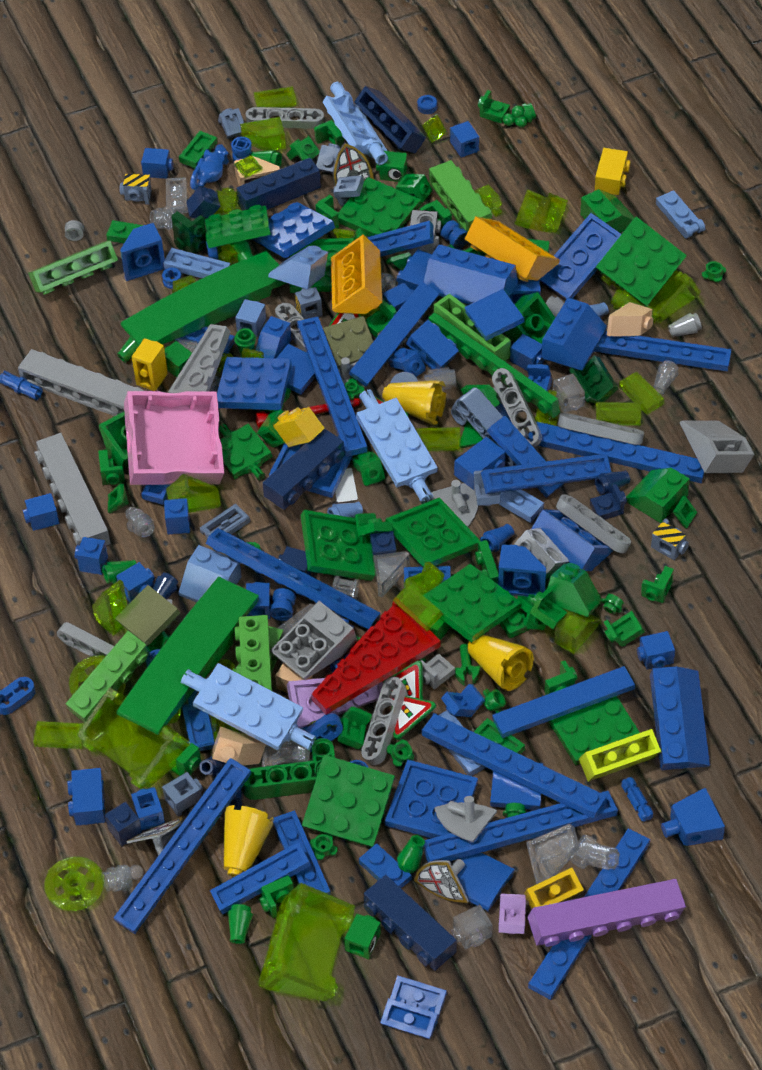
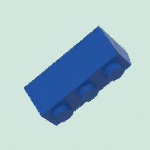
[542,298,607,371]
[532,510,614,571]

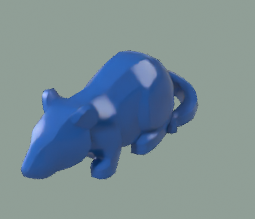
[190,144,229,191]

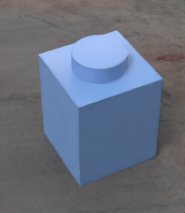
[236,299,266,337]

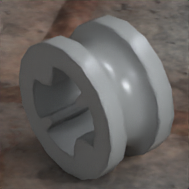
[65,220,84,241]

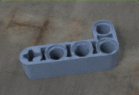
[451,388,515,466]

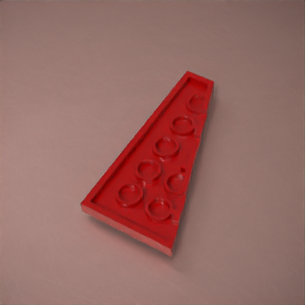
[311,598,441,715]

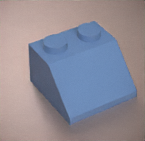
[268,246,328,289]
[179,545,242,602]

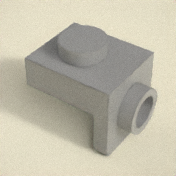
[421,654,455,690]

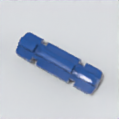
[621,777,653,822]

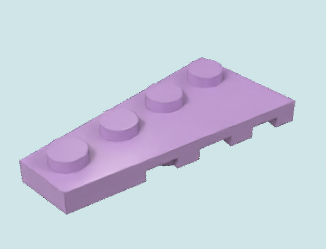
[287,678,383,728]

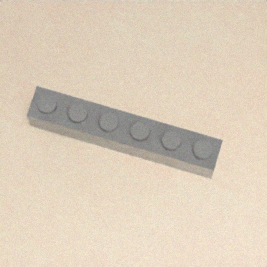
[18,349,143,416]
[34,433,110,545]

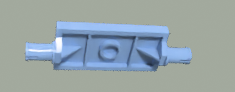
[323,82,388,165]
[356,390,438,503]
[181,663,316,751]

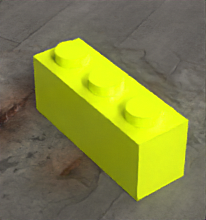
[579,729,661,782]

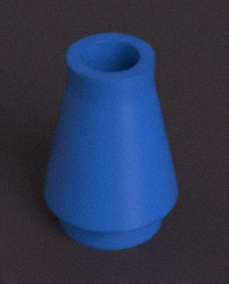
[480,524,514,552]

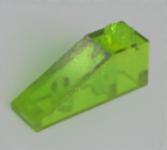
[92,580,128,636]

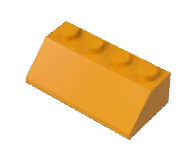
[465,216,560,282]
[331,235,382,314]

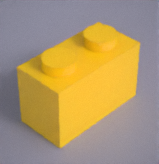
[595,148,631,195]
[132,338,168,391]
[273,407,325,447]
[524,868,584,909]

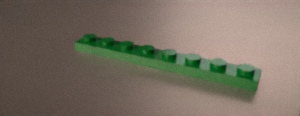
[429,312,560,418]

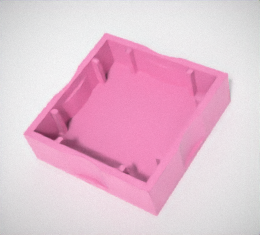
[124,391,224,485]

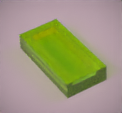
[253,86,297,108]
[619,371,664,414]
[596,402,641,426]
[416,427,461,451]
[393,583,443,631]
[33,721,86,749]

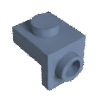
[316,143,340,174]
[474,470,500,506]

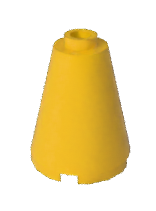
[382,380,446,425]
[468,635,534,691]
[224,805,274,877]

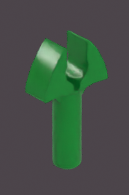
[454,644,480,686]

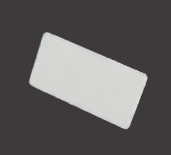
[335,468,358,502]

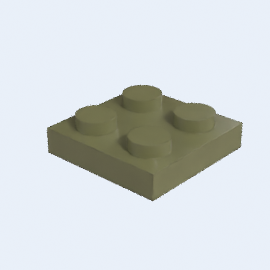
[323,316,374,369]

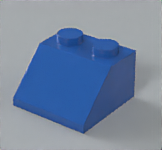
[120,223,165,281]
[498,545,546,596]

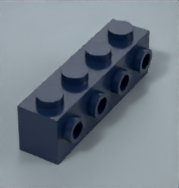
[354,86,427,153]
[236,158,321,211]
[262,429,345,510]
[364,875,457,971]

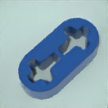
[0,677,35,715]
[303,713,343,752]

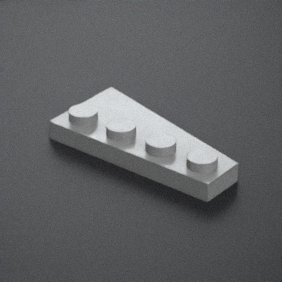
[168,324,230,393]

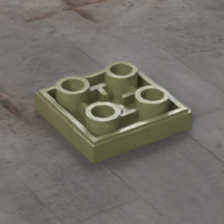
[115,585,180,647]

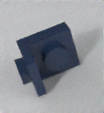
[590,484,627,520]

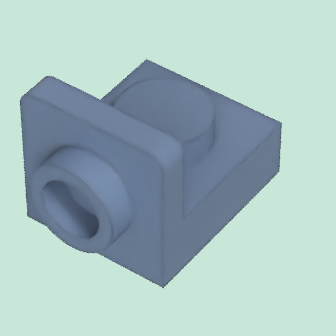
[218,108,247,139]
[333,176,364,206]

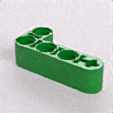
[242,738,335,800]

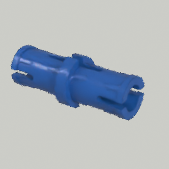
[0,371,43,400]

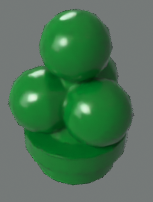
[503,103,536,128]

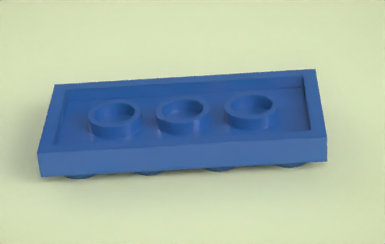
[539,213,621,300]

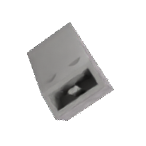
[680,421,754,473]
[270,601,358,680]

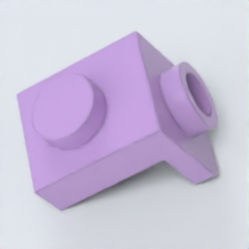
[499,894,526,934]

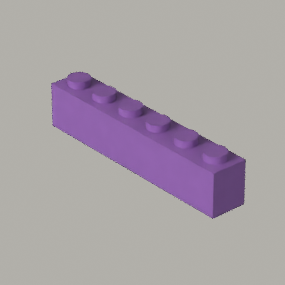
[528,879,686,947]

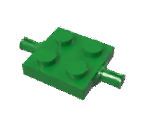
[218,423,272,481]

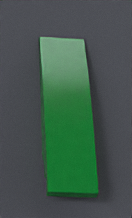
[121,251,287,346]
[117,576,259,735]

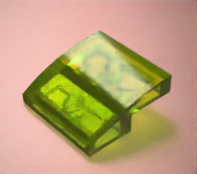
[514,189,568,232]

